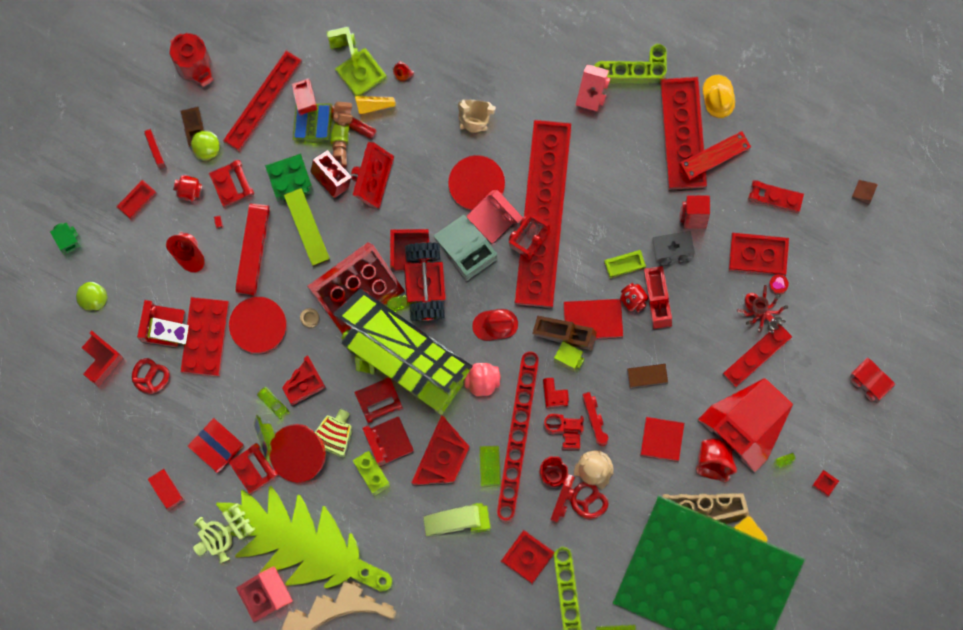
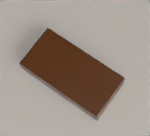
[627,363,668,388]

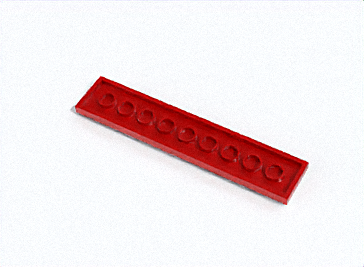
[515,120,572,308]

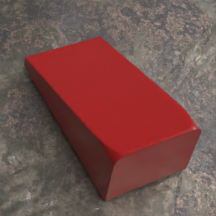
[148,469,185,511]

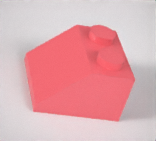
[236,567,292,622]

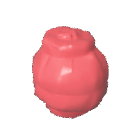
[463,363,501,396]

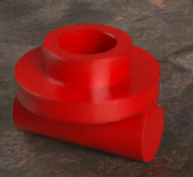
[393,61,414,81]

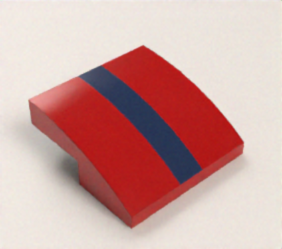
[188,418,244,474]

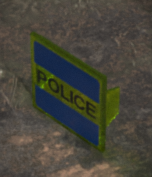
[293,103,332,141]
[254,415,275,460]

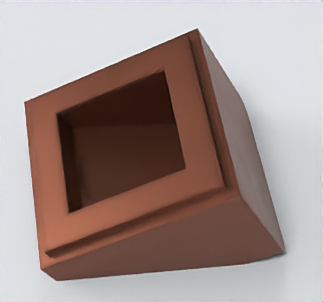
[852,180,878,204]

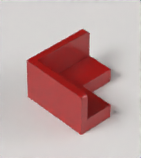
[390,229,429,272]
[81,330,124,387]

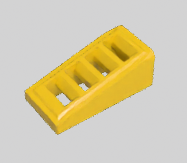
[355,96,396,114]

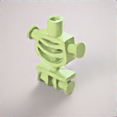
[193,503,255,564]

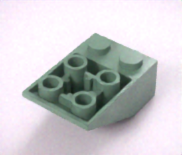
[434,214,498,281]

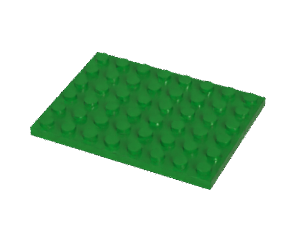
[613,495,805,630]

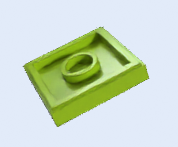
[335,48,387,96]

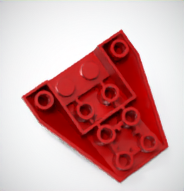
[698,378,793,473]

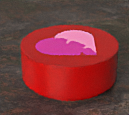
[769,274,789,295]

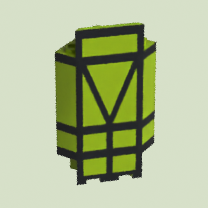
[334,288,473,415]

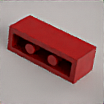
[680,195,710,229]

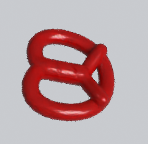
[132,358,170,394]
[570,482,609,519]

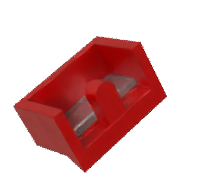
[508,212,551,261]

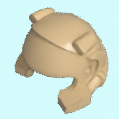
[458,99,495,133]
[574,450,613,490]

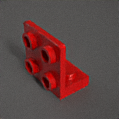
[137,300,185,347]
[362,416,414,466]

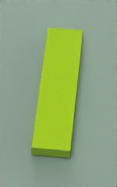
[284,188,330,266]

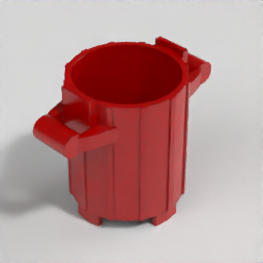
[169,33,214,87]

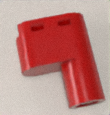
[543,378,569,408]

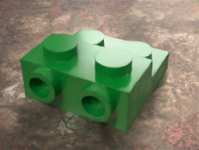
[265,154,313,202]

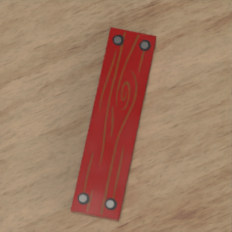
[678,131,751,181]

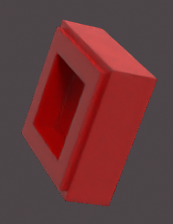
[812,470,839,497]

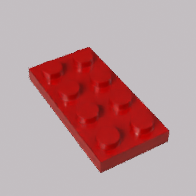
[180,297,229,377]

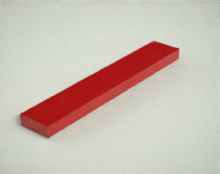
[223,50,302,152]

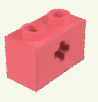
[576,65,610,111]

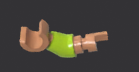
[330,102,353,169]

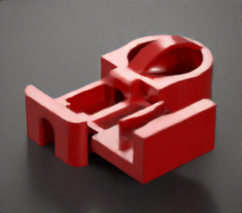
[543,413,584,451]

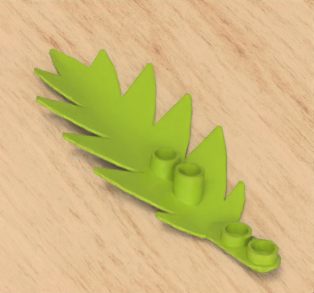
[216,486,392,591]

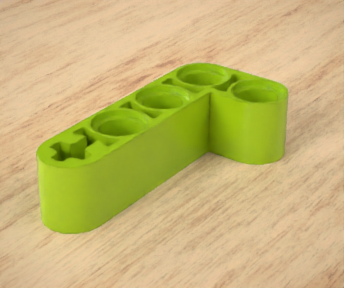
[594,44,667,84]

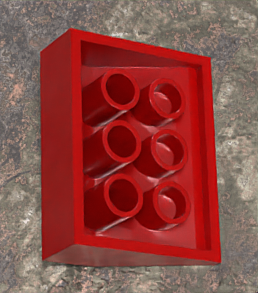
[307,242,405,335]

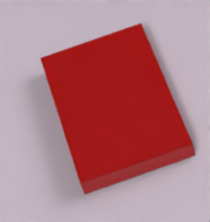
[729,232,789,276]
[564,299,623,339]

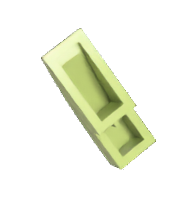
[423,505,481,536]

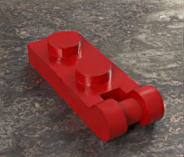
[748,180,804,213]
[582,392,609,447]

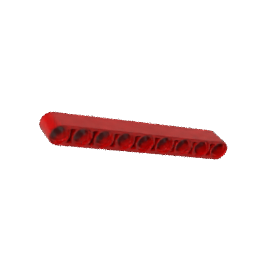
[497,351,539,523]

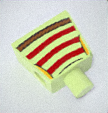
[315,409,353,459]

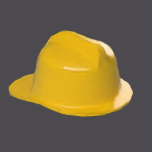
[703,75,735,118]

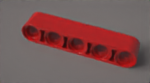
[235,203,270,295]

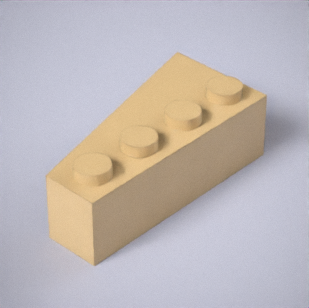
[662,494,749,524]

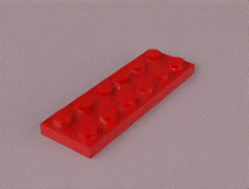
[660,77,707,190]

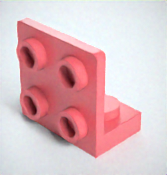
[466,190,523,243]

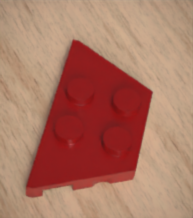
[411,415,470,485]

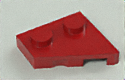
[282,355,326,406]
[550,474,575,522]

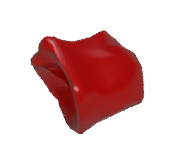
[696,438,737,483]

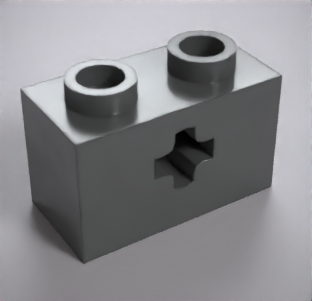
[652,231,695,265]

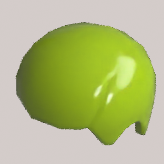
[191,131,220,161]
[76,282,108,311]

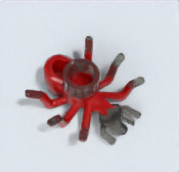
[737,285,788,334]

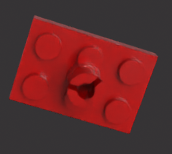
[351,142,394,209]

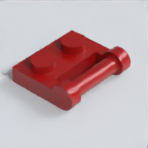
[209,160,255,208]
[354,377,403,423]
[229,443,279,495]

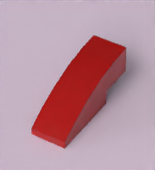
[644,266,672,329]

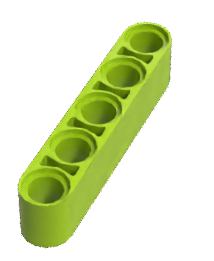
[554,547,582,630]

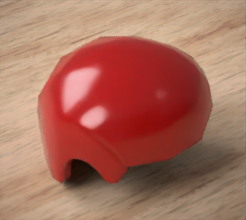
[539,456,568,488]

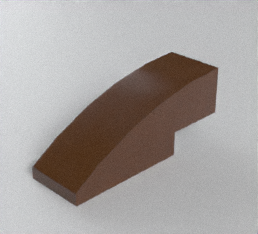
[532,315,597,350]

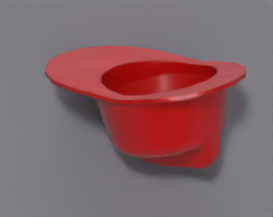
[166,232,205,273]
[472,309,518,341]

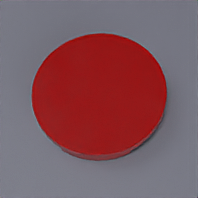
[448,155,505,211]
[229,297,287,354]
[269,424,326,483]

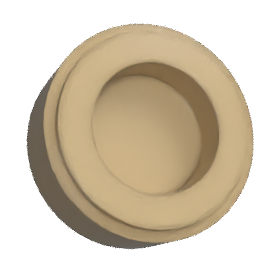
[300,308,320,328]

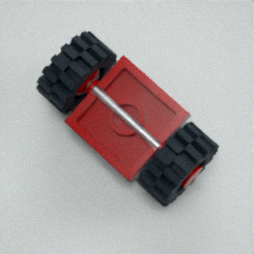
[404,242,446,321]

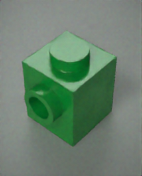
[50,222,80,255]

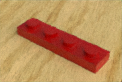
[722,323,792,389]

